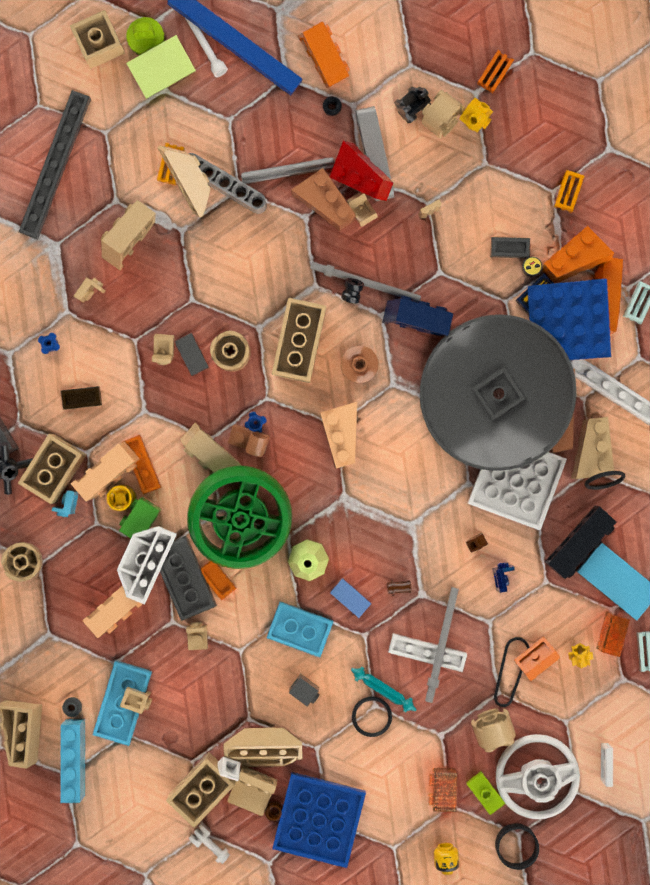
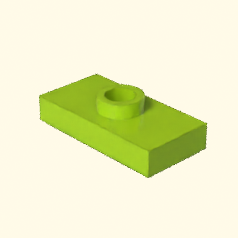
[466,771,505,815]

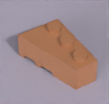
[291,168,356,231]

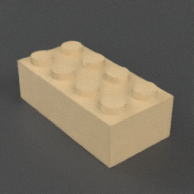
[272,298,326,383]

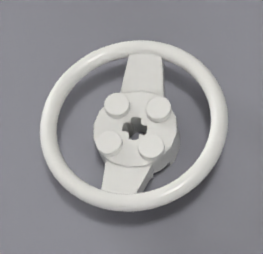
[496,734,580,819]

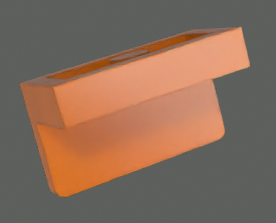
[514,636,560,681]

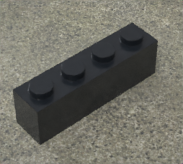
[544,506,617,579]

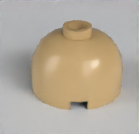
[1,542,43,582]

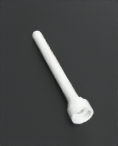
[185,18,228,77]

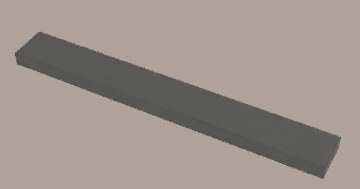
[19,90,91,240]

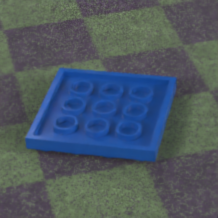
[528,279,612,360]
[272,772,366,868]

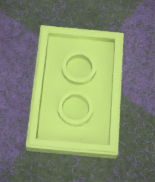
[126,35,196,99]

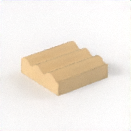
[418,199,442,219]

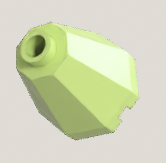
[288,539,329,581]

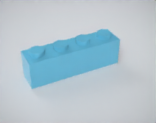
[61,719,85,803]

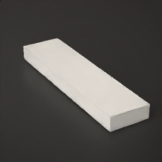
[388,633,467,672]

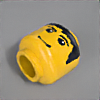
[434,843,459,875]

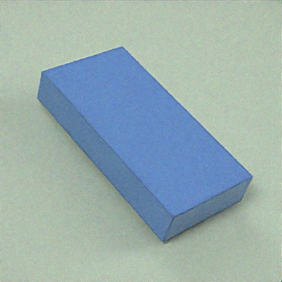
[330,578,371,618]

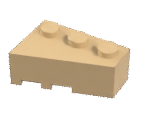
[180,422,242,472]

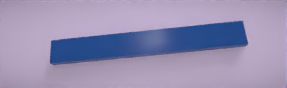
[167,0,302,96]

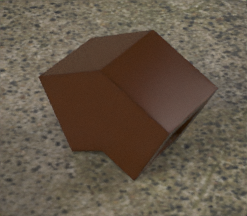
[466,533,488,553]

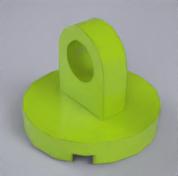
[126,17,165,56]

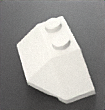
[117,526,177,605]

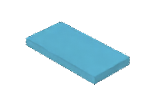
[576,543,650,620]
[92,660,152,746]

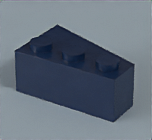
[382,296,453,337]

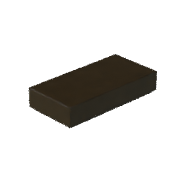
[61,386,102,410]

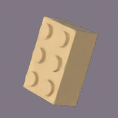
[18,434,87,504]
[166,752,236,828]

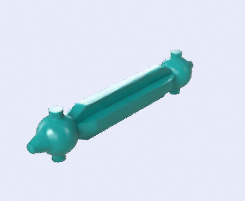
[351,667,417,713]

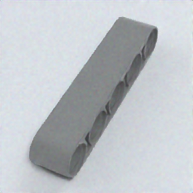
[355,106,394,202]
[188,153,267,214]

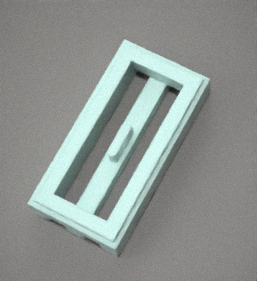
[623,281,650,324]
[637,631,650,672]

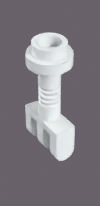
[189,823,230,864]

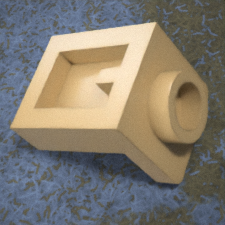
[74,277,106,303]
[186,622,208,650]
[120,687,152,714]

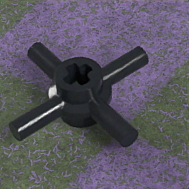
[0,442,33,495]

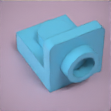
[52,490,79,517]

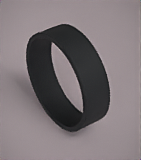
[495,823,539,870]

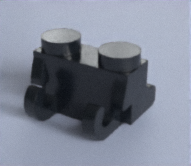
[394,87,431,123]

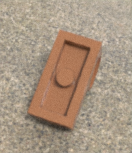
[228,424,270,457]

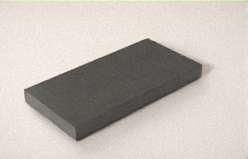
[160,535,217,621]

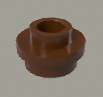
[265,801,283,821]

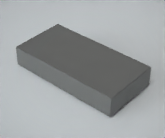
[491,237,530,258]
[175,333,209,376]

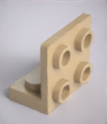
[228,766,277,816]

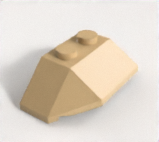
[157,145,210,218]
[224,728,303,767]

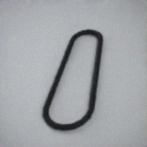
[494,637,530,707]

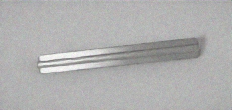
[241,157,335,184]

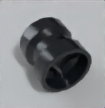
[341,278,364,304]

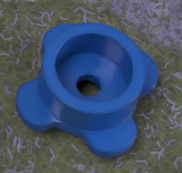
[38,333,60,354]
[245,412,267,432]

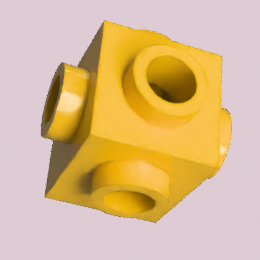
[459,98,493,132]

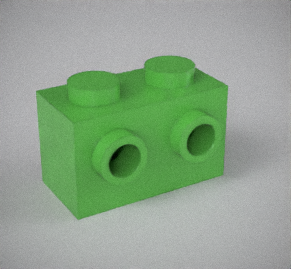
[119,497,162,538]

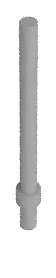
[310,262,421,303]
[425,587,459,703]

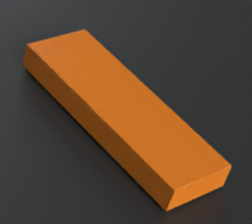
[123,435,162,495]

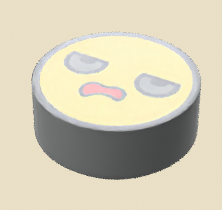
[522,257,542,277]

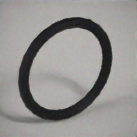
[584,471,626,490]
[352,696,392,737]

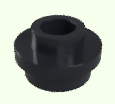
[323,96,342,116]

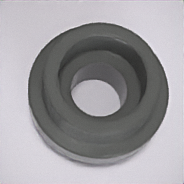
[62,697,82,717]

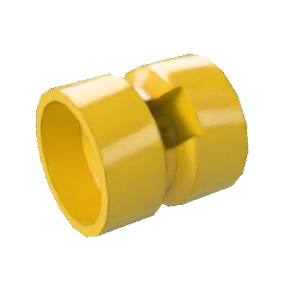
[107,485,137,511]

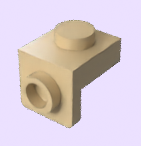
[347,192,378,227]
[152,334,174,365]

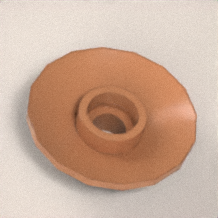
[341,345,379,383]

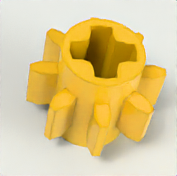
[568,643,594,669]

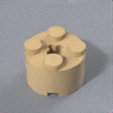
[421,90,465,138]
[210,331,251,372]
[471,709,516,752]

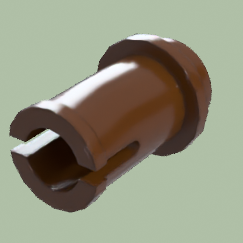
[387,580,411,596]

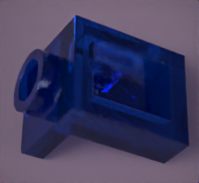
[492,562,515,593]

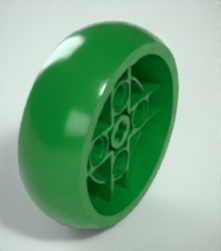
[187,466,292,569]

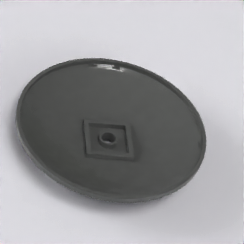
[420,315,577,471]

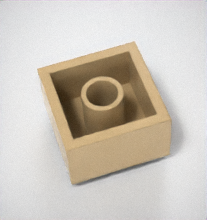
[70,10,125,69]

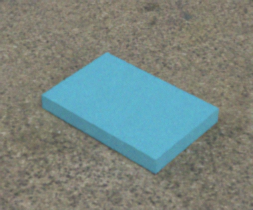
[267,601,333,658]

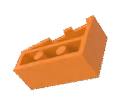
[298,21,350,88]
[542,225,614,283]

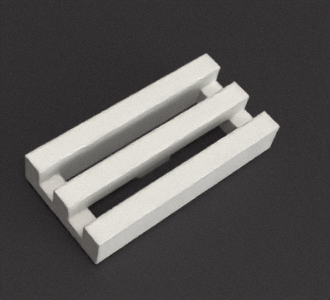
[601,743,613,787]

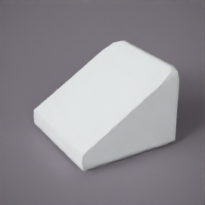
[217,757,241,781]

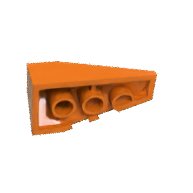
[592,258,623,335]

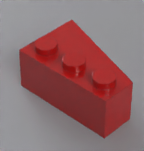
[329,140,394,201]

